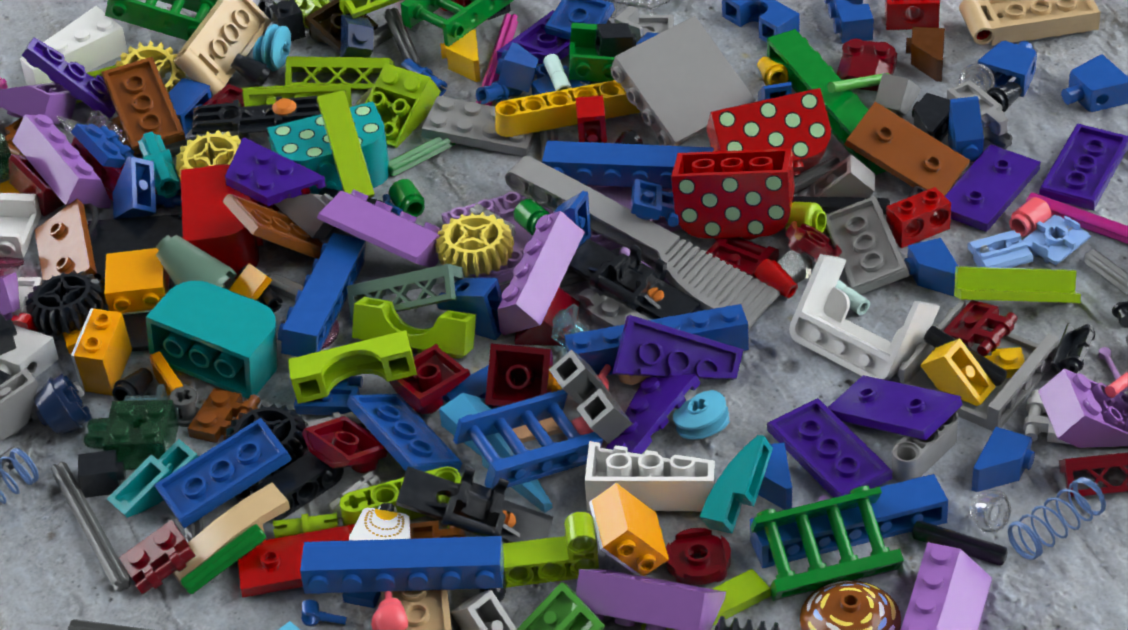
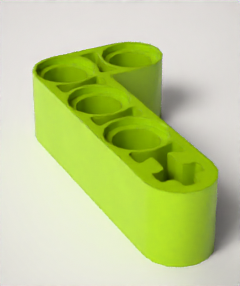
[340,466,461,529]
[503,512,599,588]

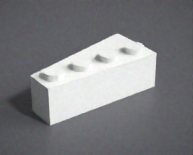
[20,6,128,85]
[585,441,716,512]

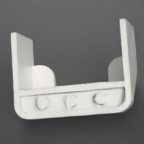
[789,254,940,380]

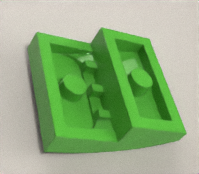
[517,582,605,630]

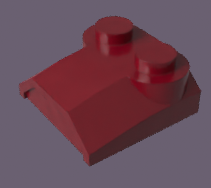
[837,39,898,92]
[389,344,471,414]
[302,416,388,473]

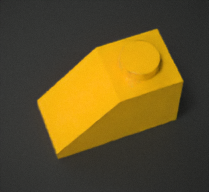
[440,29,481,82]
[920,338,996,406]

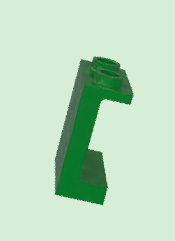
[569,22,615,82]

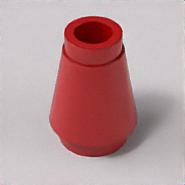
[754,259,798,299]

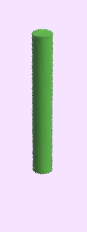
[827,73,889,93]

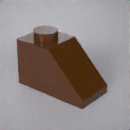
[906,27,945,82]

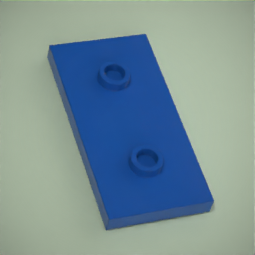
[346,394,463,472]
[154,418,292,528]

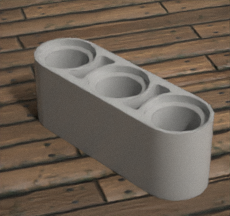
[892,412,958,482]

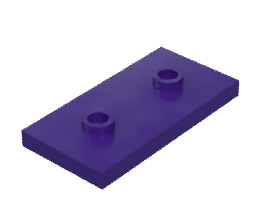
[1039,124,1128,211]
[945,144,1041,232]
[828,375,963,440]
[767,398,893,498]

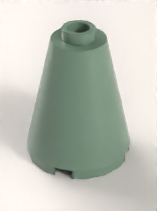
[156,235,237,288]

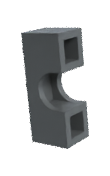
[549,349,632,444]

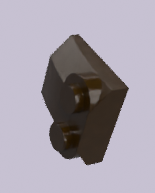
[304,0,378,52]

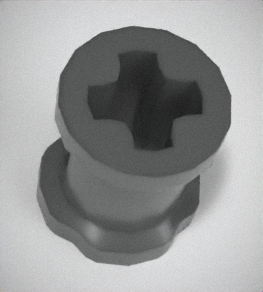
[170,386,199,427]

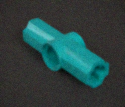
[138,132,181,198]

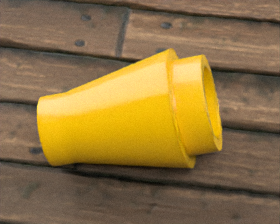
[757,56,788,86]

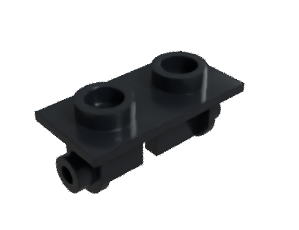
[1051,323,1096,374]

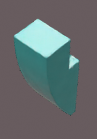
[700,435,773,534]
[107,439,199,518]

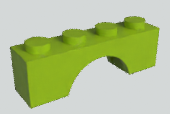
[352,297,476,359]
[288,330,417,404]

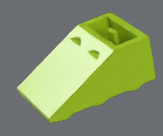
[365,63,441,148]

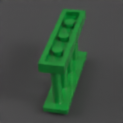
[105,0,218,41]
[400,0,514,47]
[750,486,904,601]

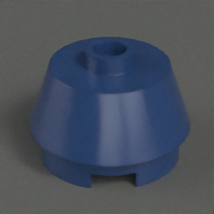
[34,374,92,434]

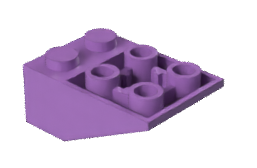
[0,83,77,125]
[1038,368,1128,448]

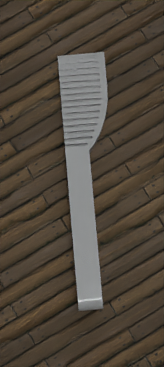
[505,156,780,330]

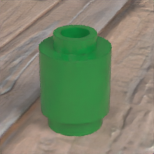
[388,179,425,217]
[513,199,550,235]

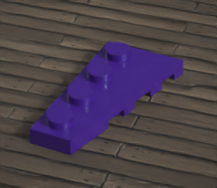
[21,37,116,121]
[612,315,744,380]
[605,374,700,454]

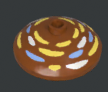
[800,580,901,630]

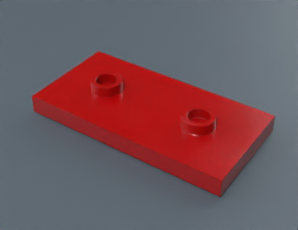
[238,524,355,598]

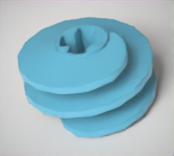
[253,24,291,71]
[673,390,730,440]

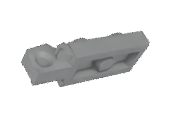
[947,80,1008,136]
[579,288,653,328]

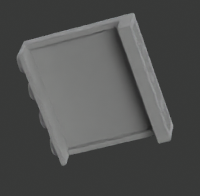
[610,16,756,146]
[898,299,1059,431]

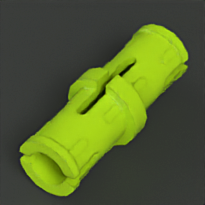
[273,512,339,538]

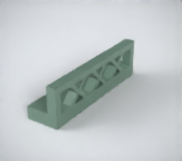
[347,264,464,321]

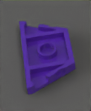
[497,10,570,64]
[225,137,326,206]

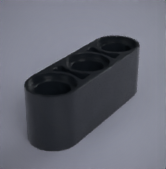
[254,452,344,520]

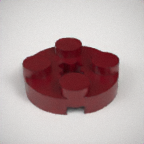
[786,221,842,263]
[666,528,731,585]

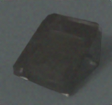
[778,249,812,283]

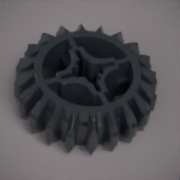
[25,270,106,336]
[225,403,308,476]

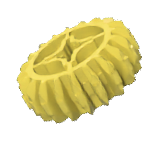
[115,40,186,95]
[175,130,241,182]
[435,212,514,278]

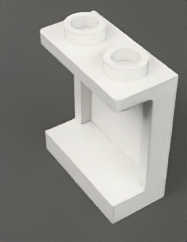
[0,193,42,258]

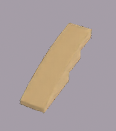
[172,483,290,587]

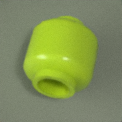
[785,201,827,232]

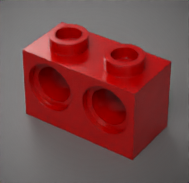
[886,187,951,249]

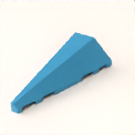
[439,393,553,513]

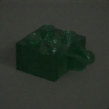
[84,400,179,470]

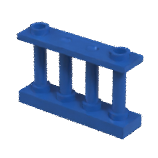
[453,389,603,489]

